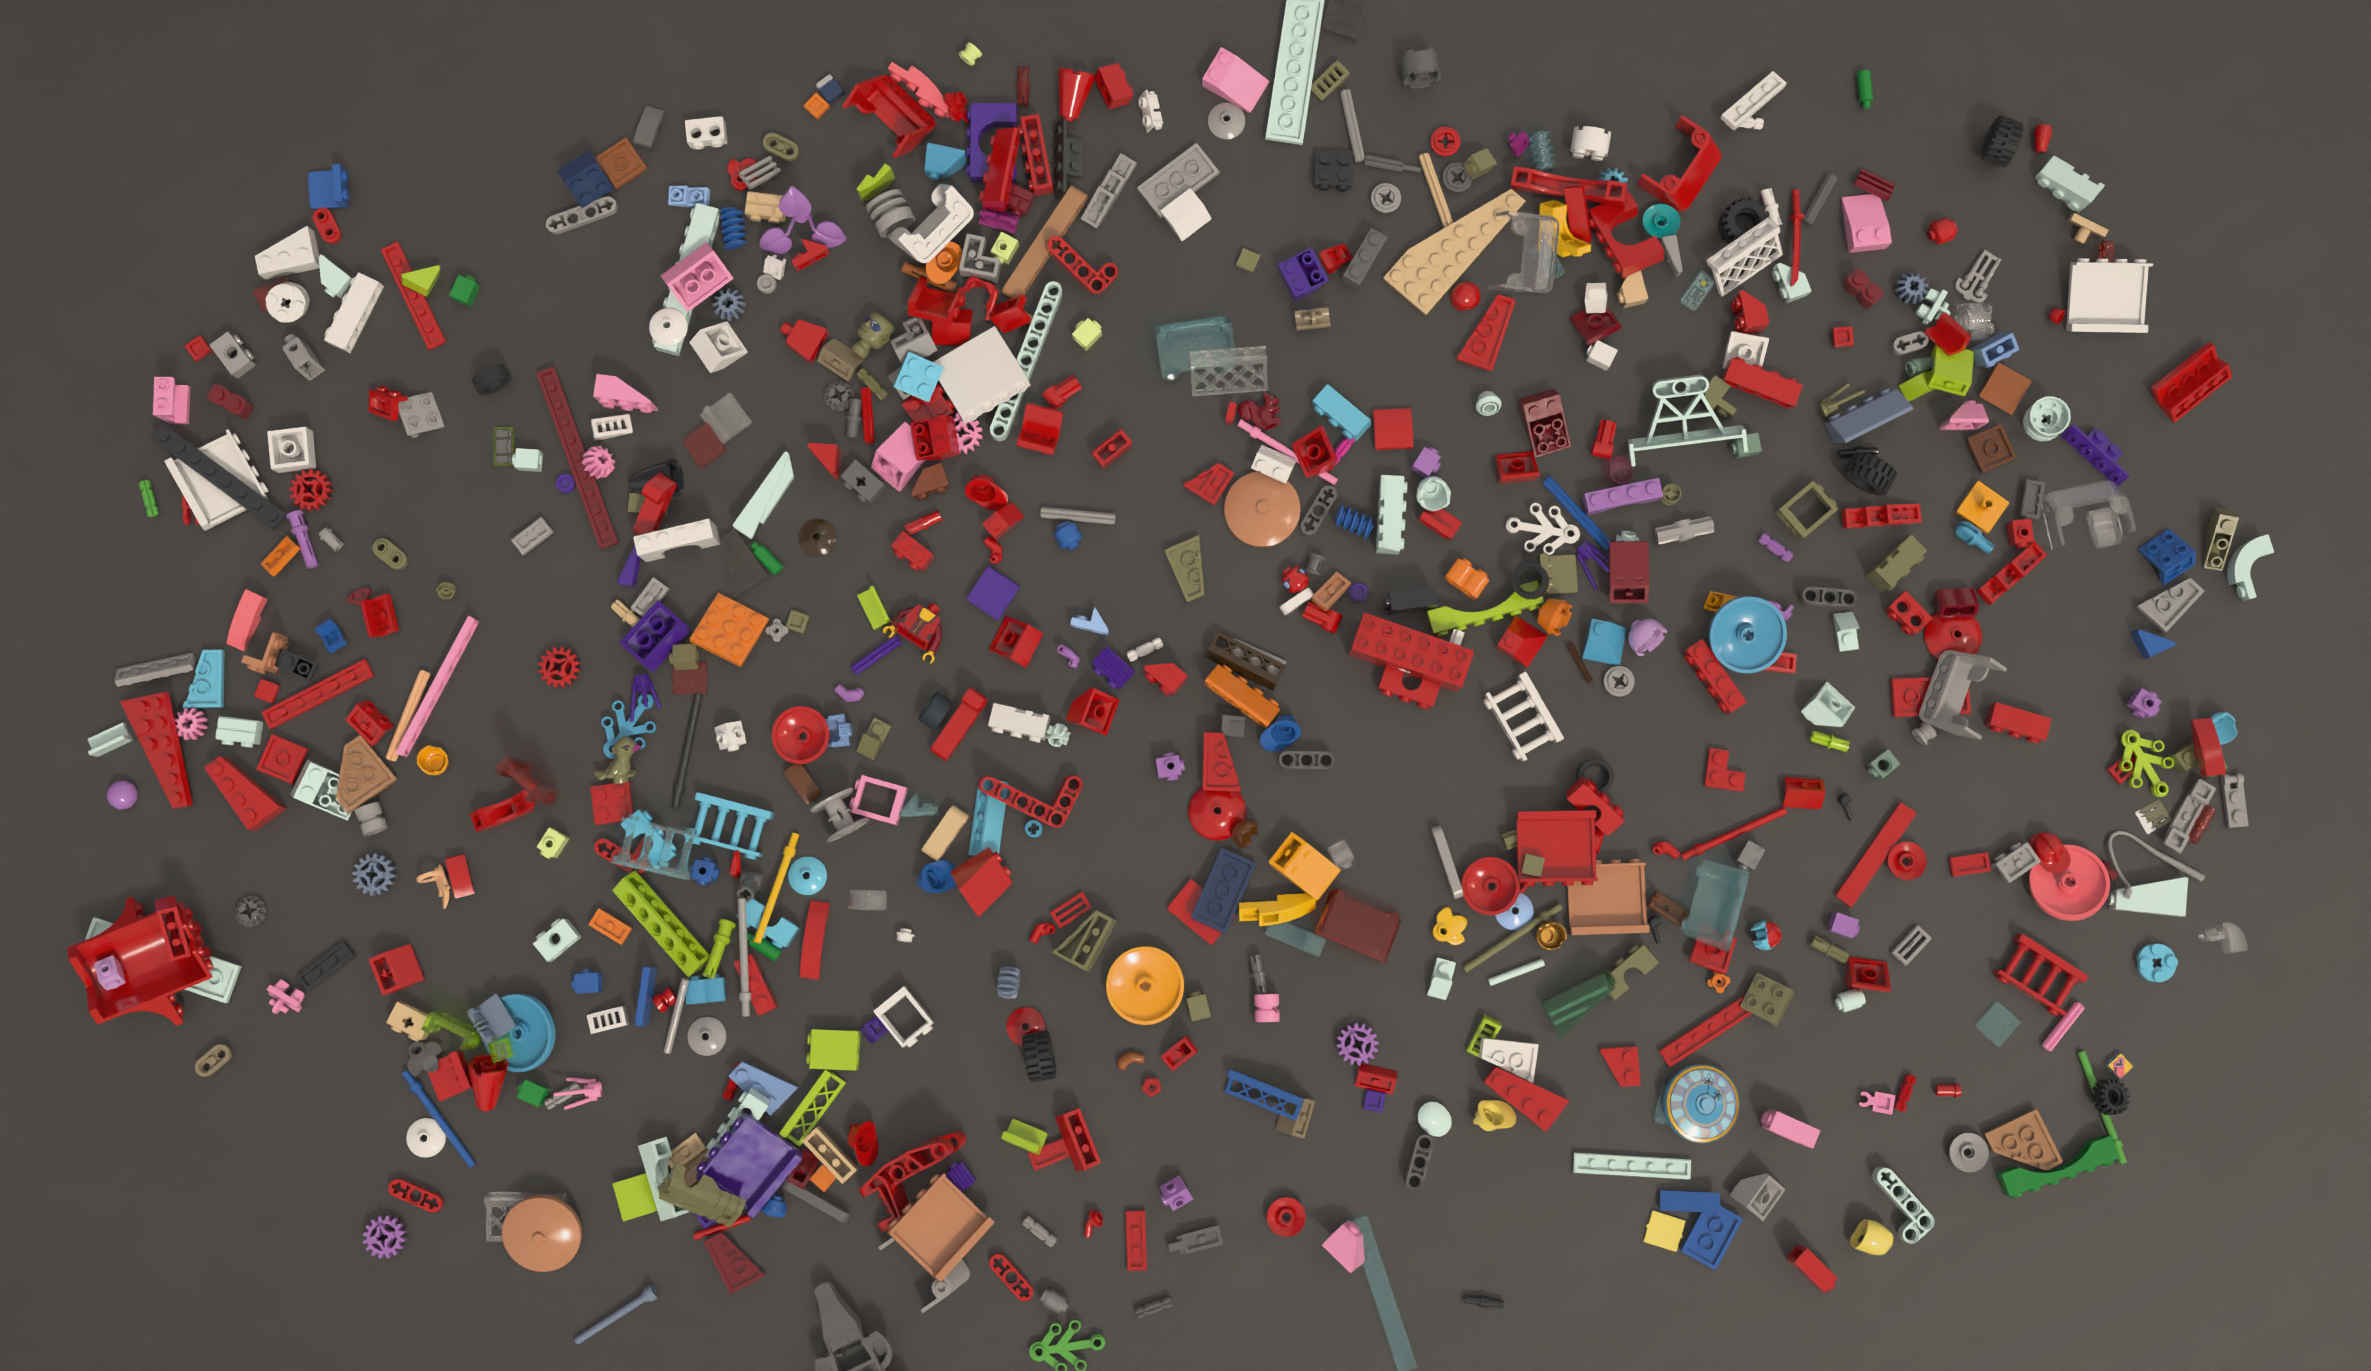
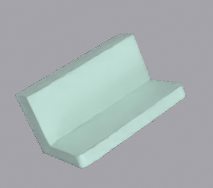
[88,723,133,757]

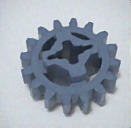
[352,854,397,896]

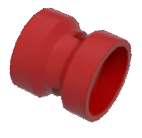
[652,986,677,1013]

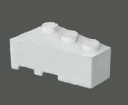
[255,226,320,280]
[988,703,1051,743]

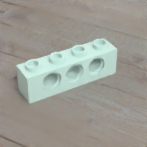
[706,1087,771,1157]

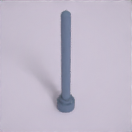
[574,1284,659,1344]

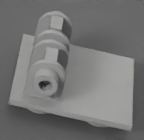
[398,392,445,438]

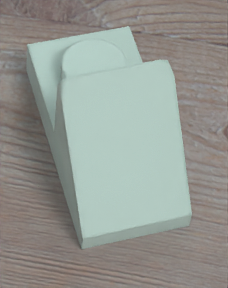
[1833,612,1859,652]
[1427,958,1456,1000]

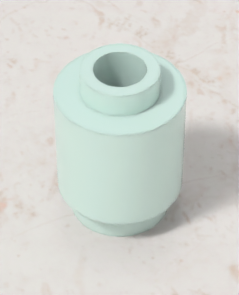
[1835,989,1866,1013]

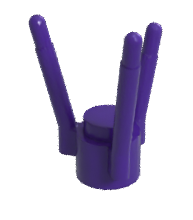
[1576,541,1609,590]
[630,674,661,722]

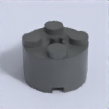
[1400,48,1441,89]

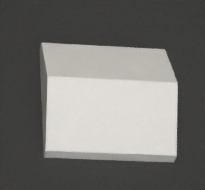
[1160,188,1211,241]
[1723,331,1769,368]

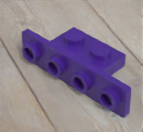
[2061,424,2130,486]

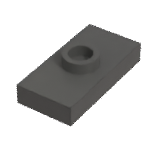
[2019,479,2045,520]

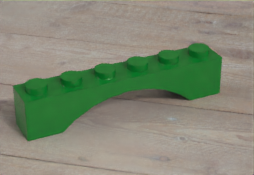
[1996,1135,2119,1198]

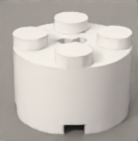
[1570,126,1611,161]
[266,282,310,322]

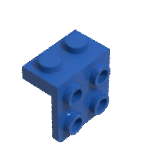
[308,164,350,210]

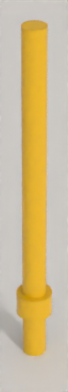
[753,833,799,944]

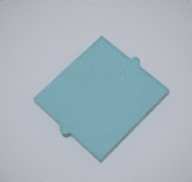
[1974,1001,2021,1048]

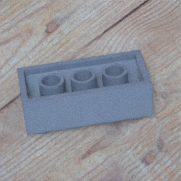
[1824,388,1913,443]

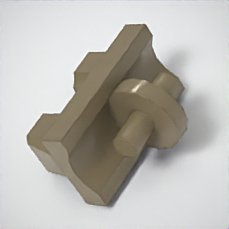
[1294,307,1331,331]

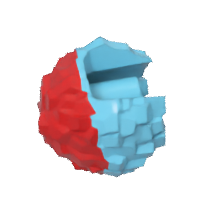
[1751,920,1782,950]

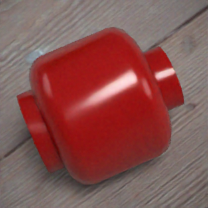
[1927,217,1958,245]

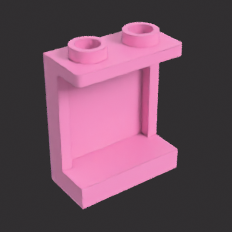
[153,377,191,424]

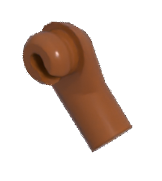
[1117,1051,1145,1070]

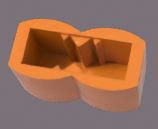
[1444,558,1489,600]

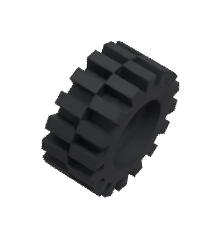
[2091,1079,2130,1115]

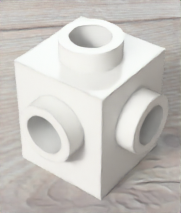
[715,721,746,752]

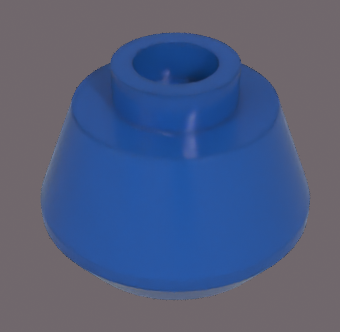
[761,1194,787,1218]

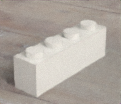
[324,273,384,353]

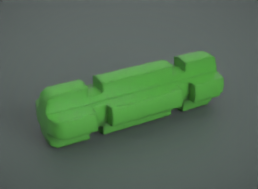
[139,480,159,517]

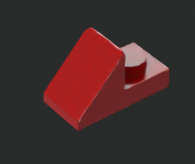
[791,239,830,272]
[1319,244,1353,274]
[1160,1036,1198,1072]

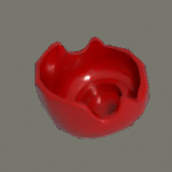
[1450,282,1481,311]

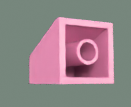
[870,422,926,492]

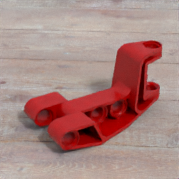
[859,1130,966,1232]

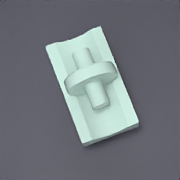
[1915,289,1950,325]

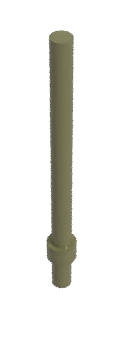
[1462,903,1563,973]

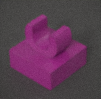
[1507,131,1530,158]

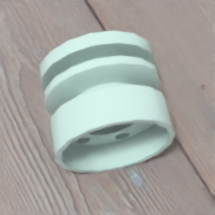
[2023,396,2071,442]

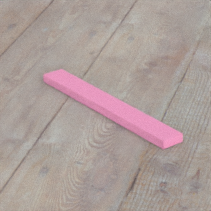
[395,616,479,757]

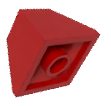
[1495,616,1548,668]
[1066,687,1120,736]

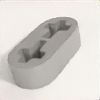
[1891,331,1929,356]

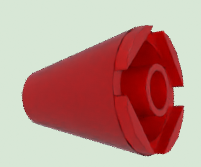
[1058,68,1095,122]
[468,1054,508,1112]

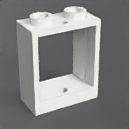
[874,986,935,1048]

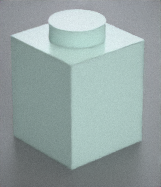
[512,448,543,472]

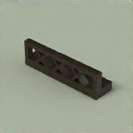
[1205,631,1286,691]

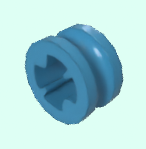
[1025,820,1043,838]

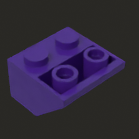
[1277,247,1329,302]

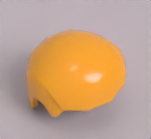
[417,745,449,775]

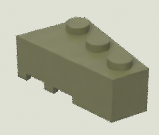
[1052,910,1117,973]

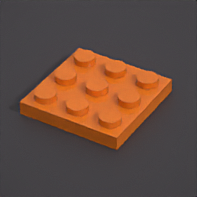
[690,593,769,667]

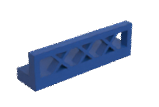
[1225,1070,1305,1121]

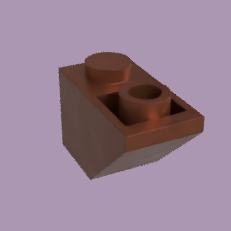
[911,463,950,501]

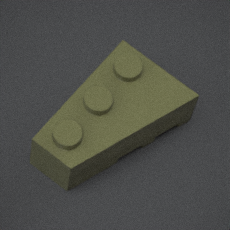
[1866,534,1927,592]

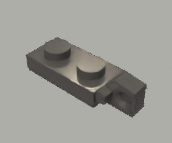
[1168,1225,1223,1254]

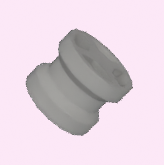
[1912,722,1937,746]

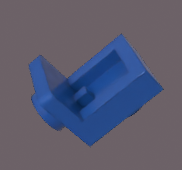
[315,619,347,654]

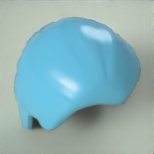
[2209,711,2238,745]

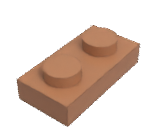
[1311,572,1351,611]

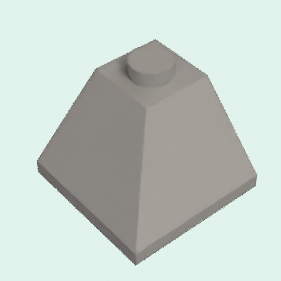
[1729,1173,1786,1221]

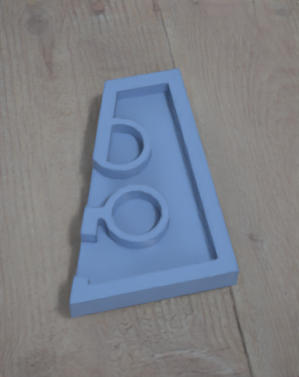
[728,1061,798,1116]

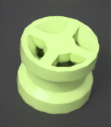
[958,42,982,66]

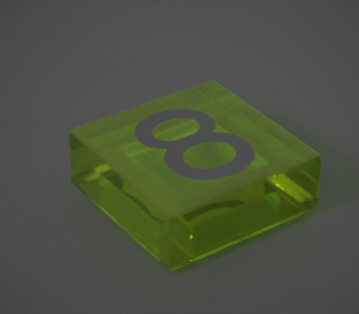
[488,1038,514,1063]

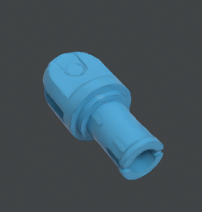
[1955,521,1995,554]

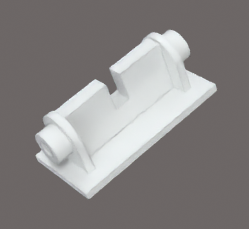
[1138,90,1163,132]

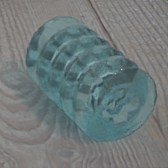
[1529,131,1557,173]

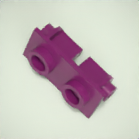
[978,208,1020,234]

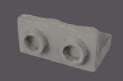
[1991,842,2041,883]

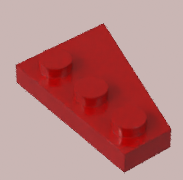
[1203,732,1242,792]

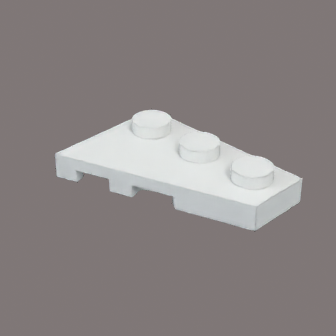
[1479,1037,1538,1083]

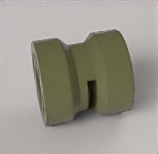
[1660,484,1681,506]

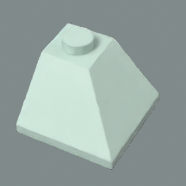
[1801,682,1855,727]

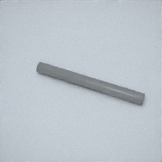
[663,978,689,1054]

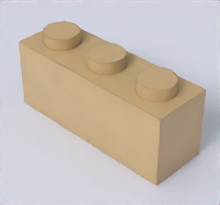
[802,1126,859,1184]

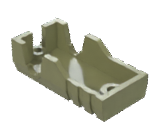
[657,1163,746,1228]

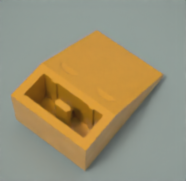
[1268,832,1341,901]

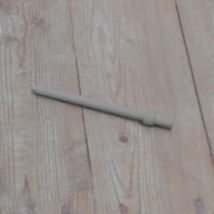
[738,898,751,1016]

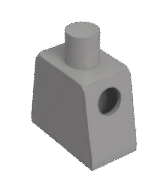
[282,334,325,381]

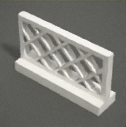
[1706,218,1783,297]

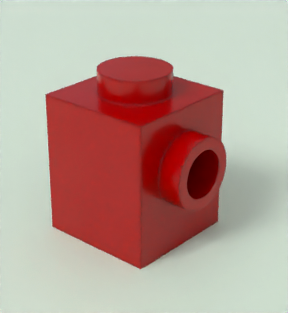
[2006,519,2034,549]

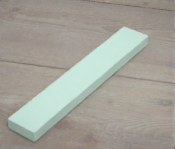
[1573,1152,1691,1179]

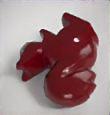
[1238,392,1281,431]

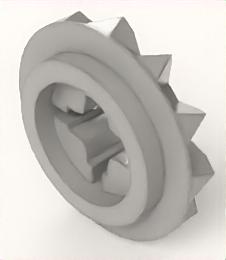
[1371,183,1401,214]
[1603,666,1635,697]

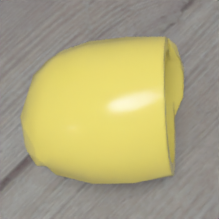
[1849,1219,1893,1255]

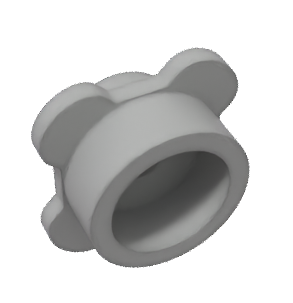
[766,619,788,642]

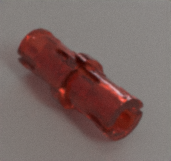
[1016,66,1031,106]
[2188,805,2217,845]

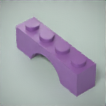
[1581,478,1663,515]

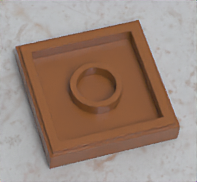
[595,137,648,190]

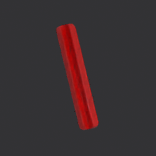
[860,388,875,444]

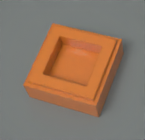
[803,93,830,120]
[809,1164,836,1192]

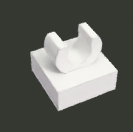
[763,255,786,280]

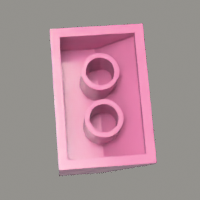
[661,242,734,312]

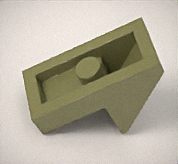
[857,717,892,761]

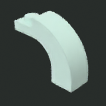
[2227,534,2274,602]

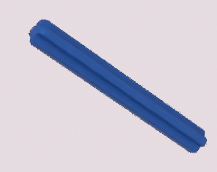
[1543,476,1611,551]

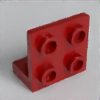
[428,1050,472,1101]

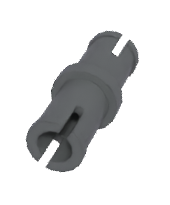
[845,399,862,438]
[1249,954,1269,994]

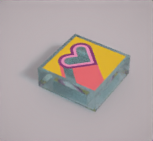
[2105,1052,2134,1080]

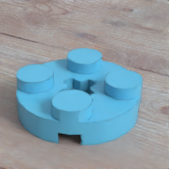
[2136,944,2178,982]

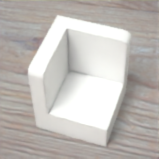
[1585,283,1608,313]

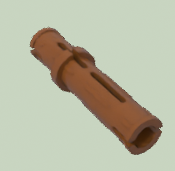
[901,261,958,294]

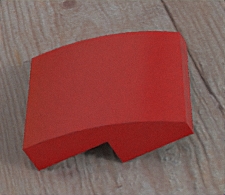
[1373,408,1413,450]

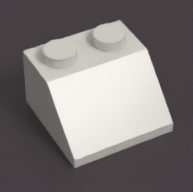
[689,321,748,373]

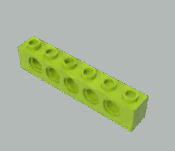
[612,870,710,977]

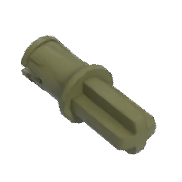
[1810,935,1849,963]

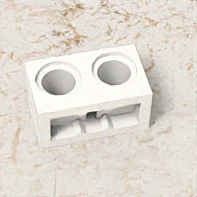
[685,116,728,150]

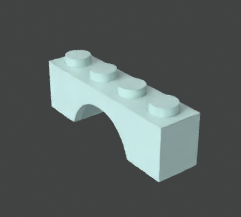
[638,1137,689,1221]

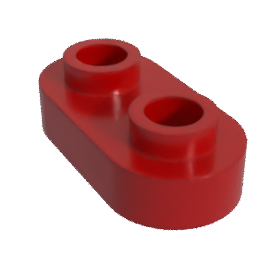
[313,207,342,244]

